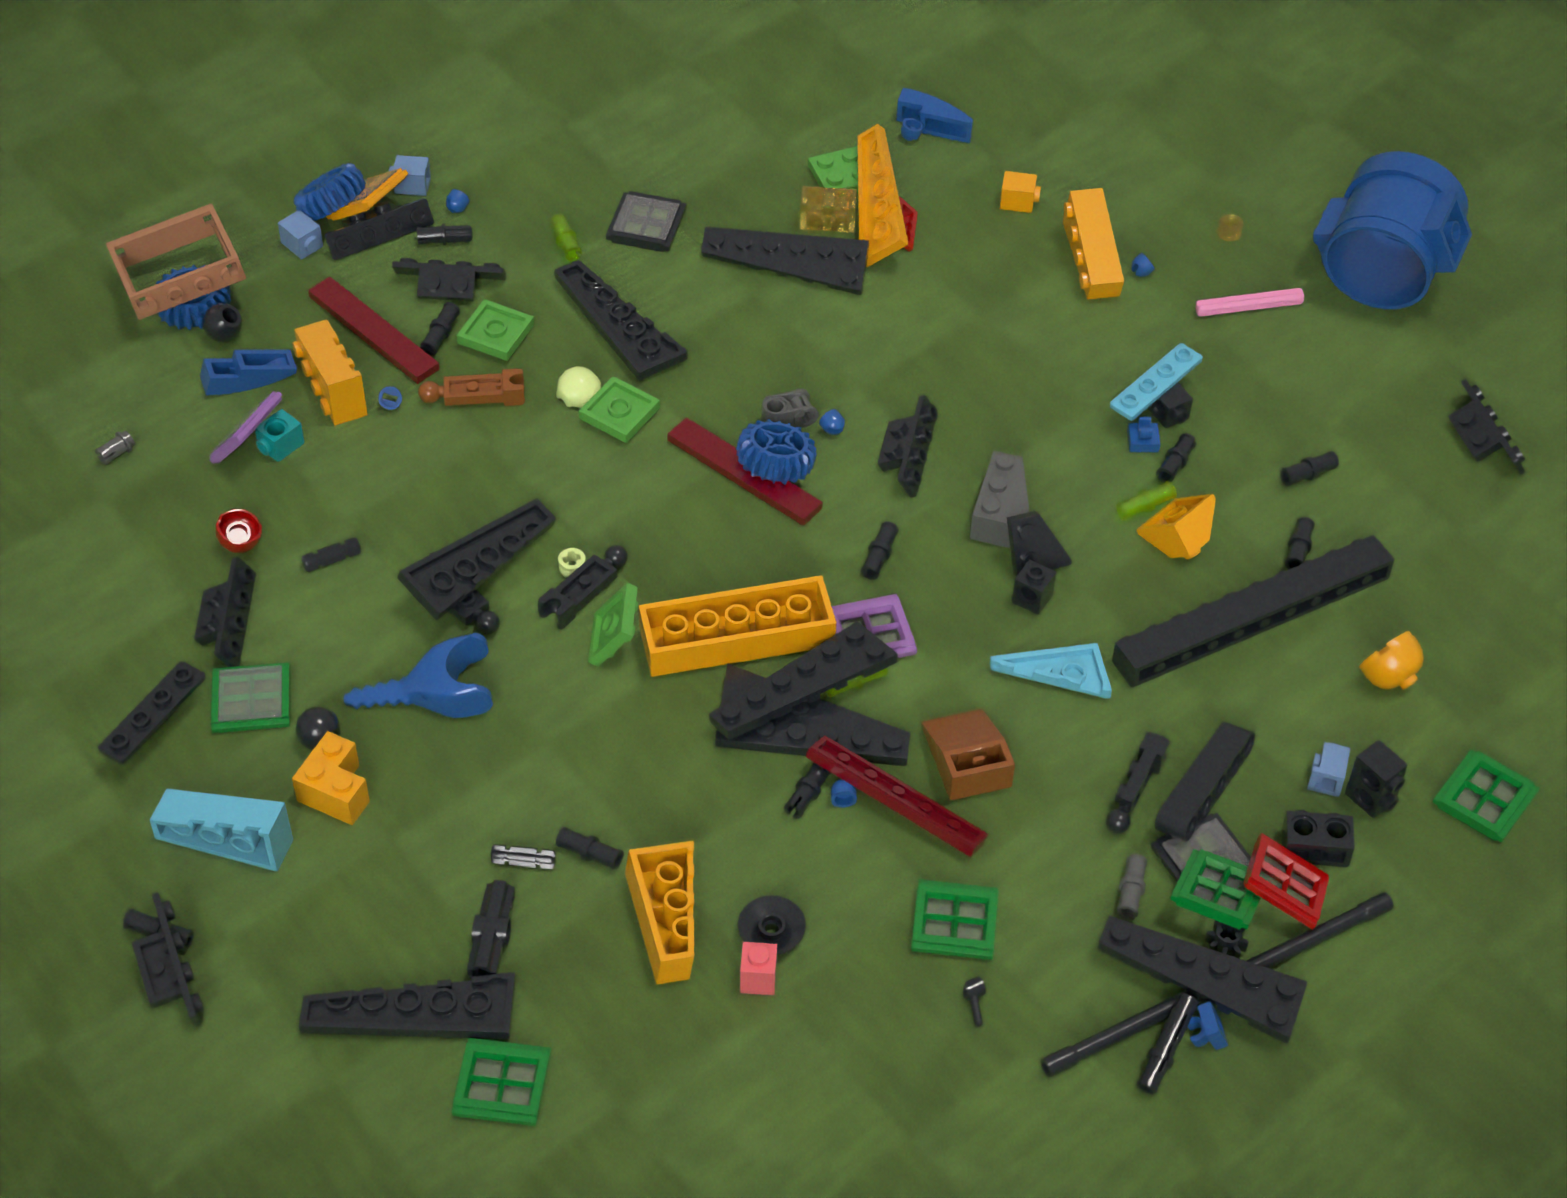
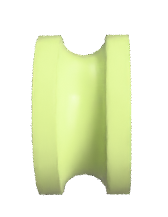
[558,548,585,578]

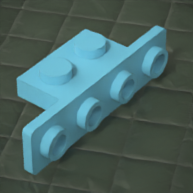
[1110,343,1203,421]

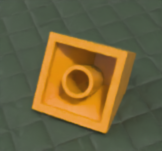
[1136,494,1216,559]

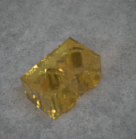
[800,186,857,232]

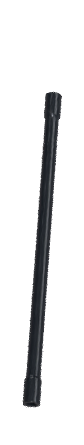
[1040,892,1394,1078]

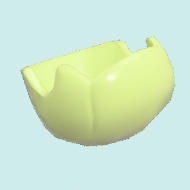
[556,366,601,408]

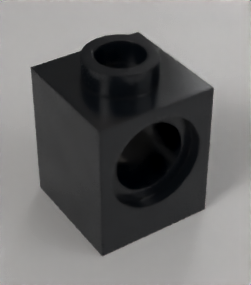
[1148,382,1193,429]
[1012,559,1057,615]

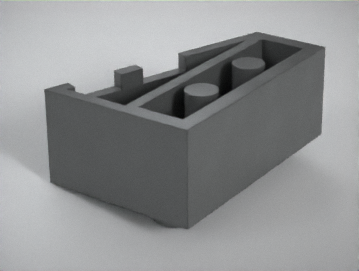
[970,451,1029,548]

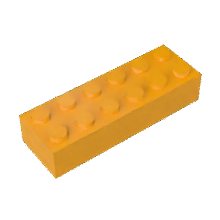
[639,575,836,677]

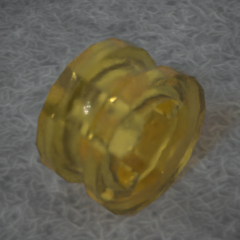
[1217,214,1244,241]

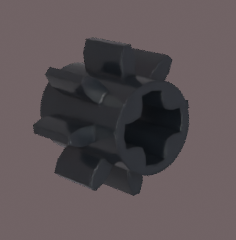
[1205,921,1249,958]

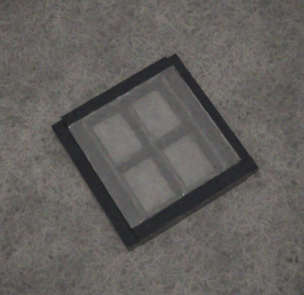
[606,191,687,252]
[1150,813,1262,901]

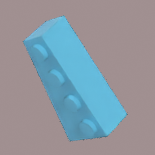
[150,789,293,872]

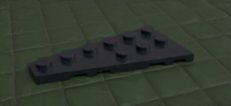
[715,663,910,766]

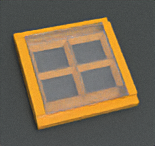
[326,168,408,221]

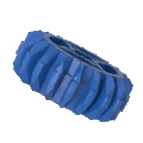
[293,163,366,221]
[156,264,231,331]
[736,419,817,484]

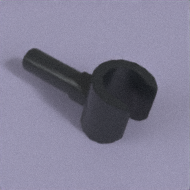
[963,976,986,1027]

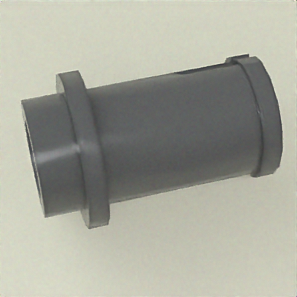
[95,431,135,465]

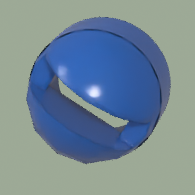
[901,118,923,141]
[445,189,470,213]
[1131,252,1155,277]
[378,386,402,410]
[819,409,845,435]
[830,779,857,808]

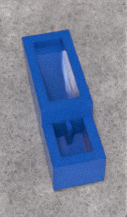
[896,87,973,143]
[200,350,297,395]

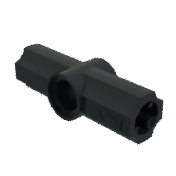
[467,880,516,977]

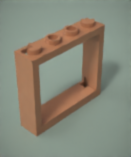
[106,203,246,320]

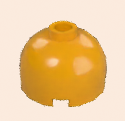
[1359,631,1424,690]

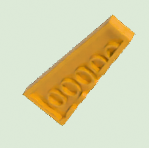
[858,124,908,268]

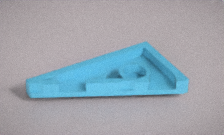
[989,643,1112,698]

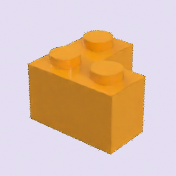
[292,731,370,826]

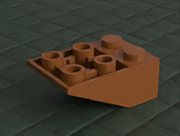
[921,709,1015,801]

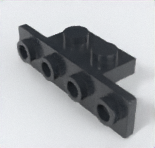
[325,198,434,260]
[392,258,507,301]
[1448,378,1526,475]
[877,395,938,498]
[194,557,256,667]
[98,661,206,765]
[131,892,205,1027]

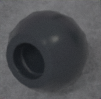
[202,303,243,343]
[295,707,341,751]

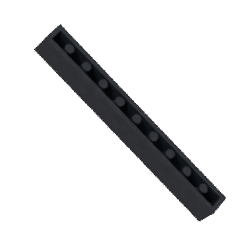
[1112,534,1395,688]

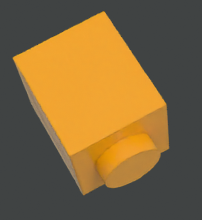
[1000,171,1041,213]

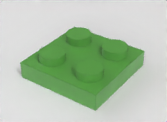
[808,146,858,200]
[456,299,535,361]
[579,376,660,443]
[588,582,638,667]

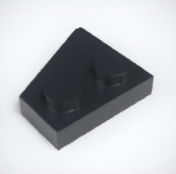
[1007,511,1072,577]

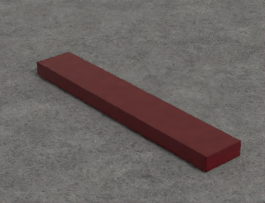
[308,276,440,384]
[667,417,823,526]
[806,735,989,857]

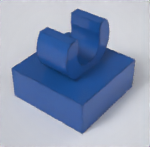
[1127,417,1160,452]
[1188,1002,1229,1050]

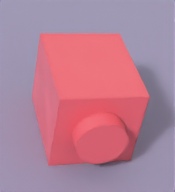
[740,942,777,995]

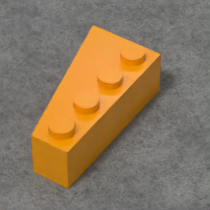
[1062,188,1124,300]
[292,319,368,426]
[625,841,694,985]

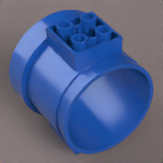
[1313,151,1472,309]

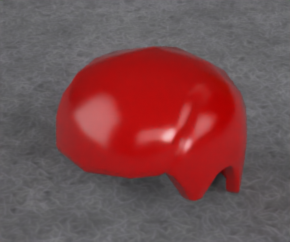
[215,509,262,553]

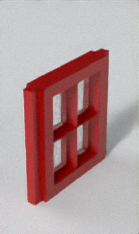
[1243,833,1330,930]

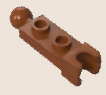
[418,369,525,406]

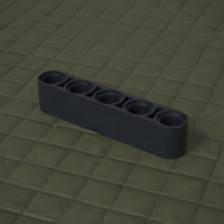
[1155,721,1256,842]

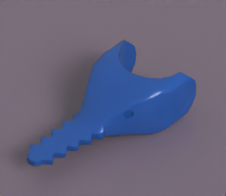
[344,633,493,718]

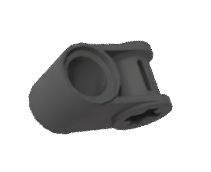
[761,389,819,428]

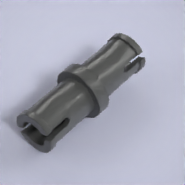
[1117,854,1148,920]

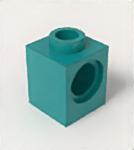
[255,409,305,462]

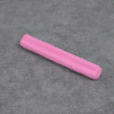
[1195,288,1304,317]

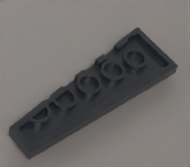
[701,227,869,295]
[554,260,688,381]
[397,498,556,621]
[709,621,898,740]
[1097,916,1308,1044]
[299,972,516,1039]

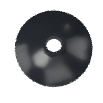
[738,895,806,955]

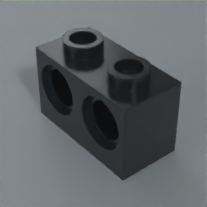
[1345,740,1408,819]
[1282,810,1355,867]

